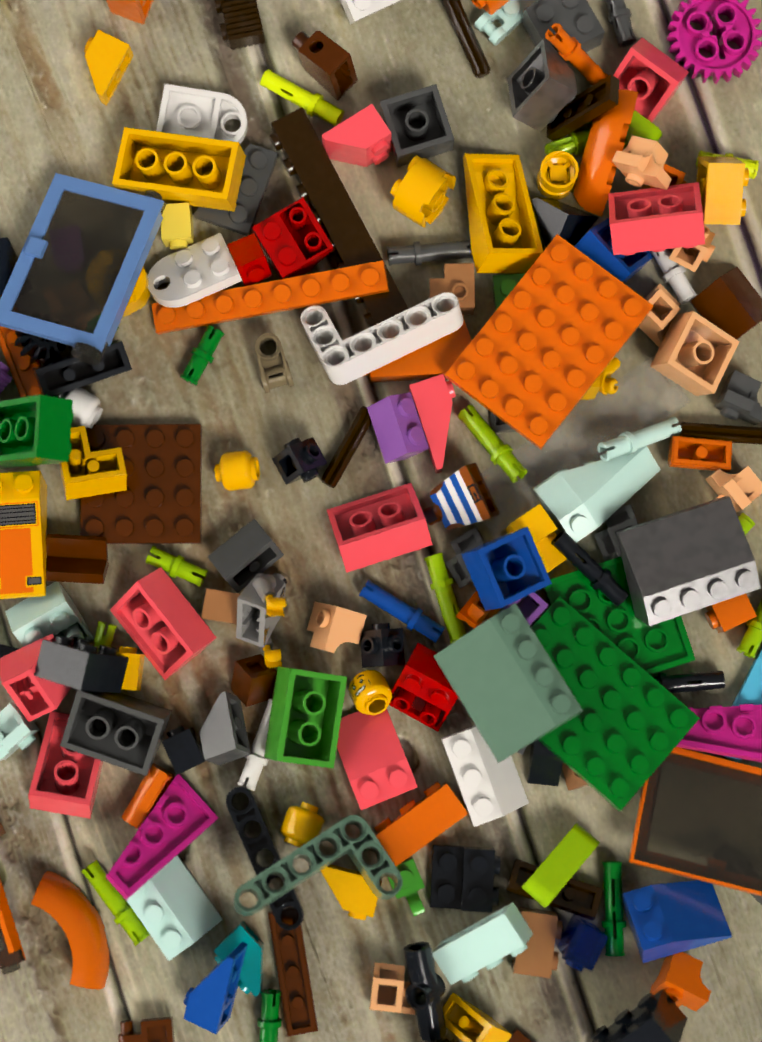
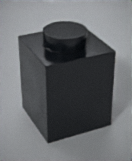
[162,725,205,775]

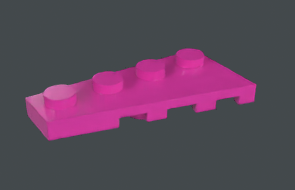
[676,704,762,762]
[106,774,219,900]

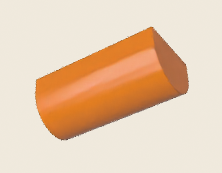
[668,436,732,472]
[121,763,175,829]

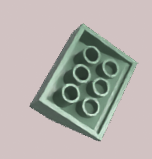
[433,603,583,763]

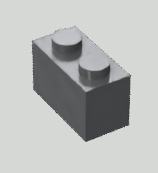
[208,519,284,593]

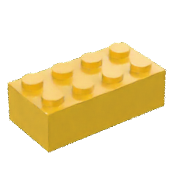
[112,127,246,212]

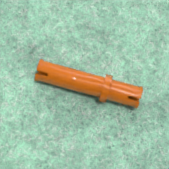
[545,23,609,86]

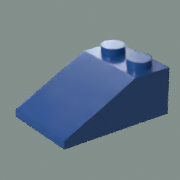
[623,880,732,963]

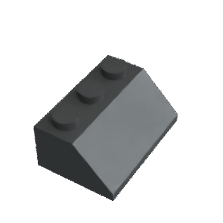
[60,690,172,776]

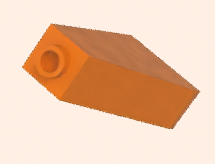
[364,315,472,382]

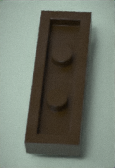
[546,75,620,141]
[506,859,603,921]

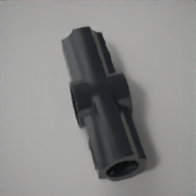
[404,941,447,1041]

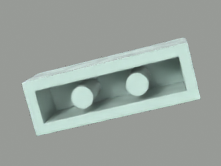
[432,902,533,985]

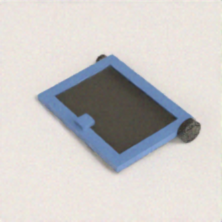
[0,173,166,365]

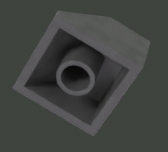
[507,38,578,132]

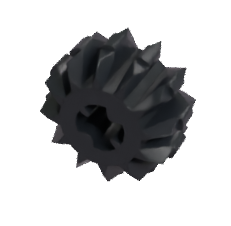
[15,313,66,365]

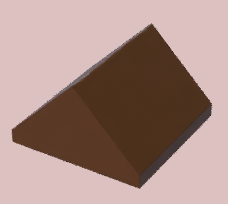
[690,267,762,340]

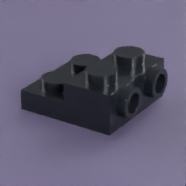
[430,844,501,913]

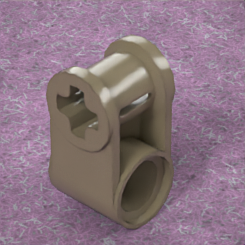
[255,333,294,393]

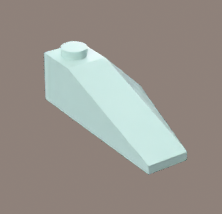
[532,446,661,543]

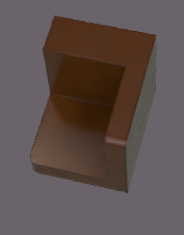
[231,654,277,707]

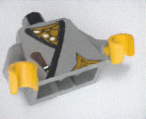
[236,573,287,668]

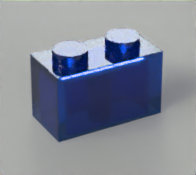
[557,914,608,972]

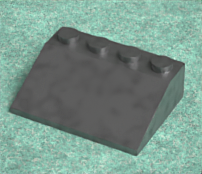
[616,496,761,626]

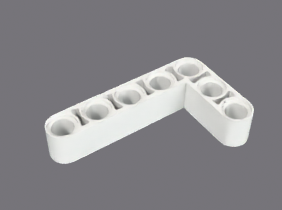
[300,292,464,385]

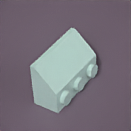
[126,855,223,961]

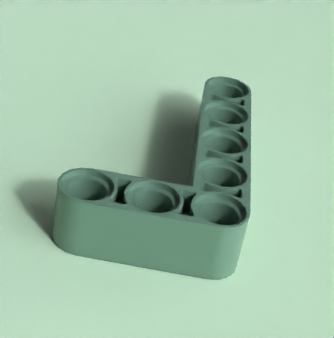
[234,815,403,916]

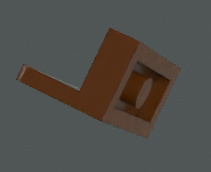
[46,534,109,584]

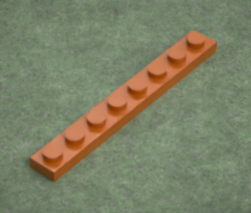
[151,260,389,334]

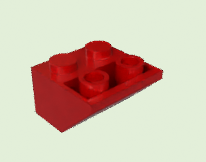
[252,197,334,279]
[389,643,458,732]

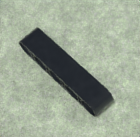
[226,787,305,930]

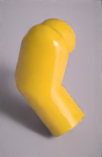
[599,357,620,395]

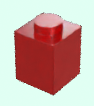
[227,233,272,286]

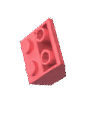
[0,633,71,722]

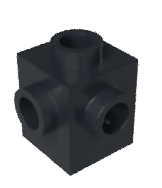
[272,437,327,485]
[360,623,405,668]

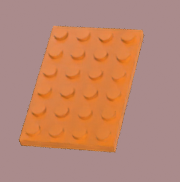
[445,234,654,450]

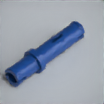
[359,580,445,643]

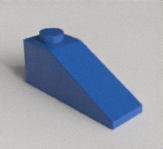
[184,941,248,1034]

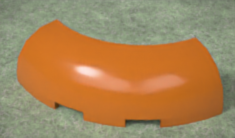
[573,89,639,217]
[31,870,109,990]

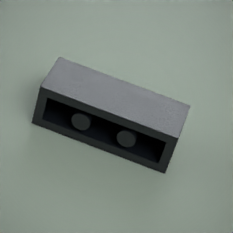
[33,340,132,397]

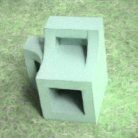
[0,703,40,761]

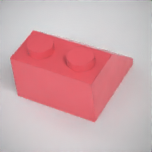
[613,38,689,122]
[321,104,392,167]

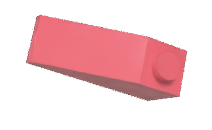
[409,374,456,473]

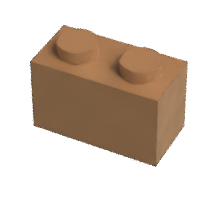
[511,907,562,978]

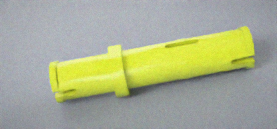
[260,69,345,126]

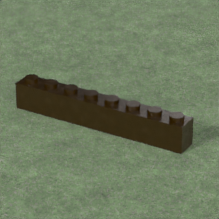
[269,107,408,328]

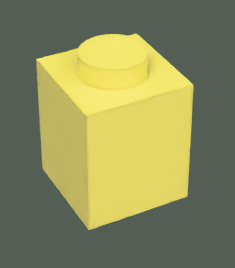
[160,202,195,250]

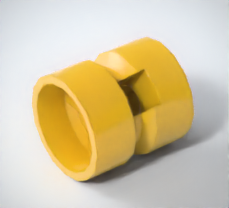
[536,151,579,200]

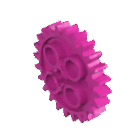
[666,0,762,84]

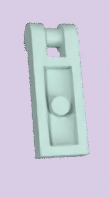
[474,0,541,46]

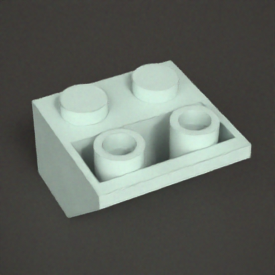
[5,581,94,647]

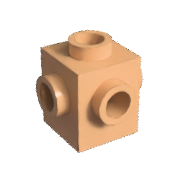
[669,225,715,272]

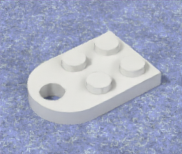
[156,84,248,144]
[148,232,242,308]

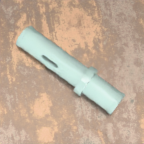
[597,417,682,461]

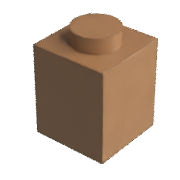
[201,588,240,625]

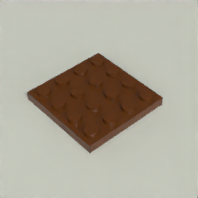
[80,424,202,544]

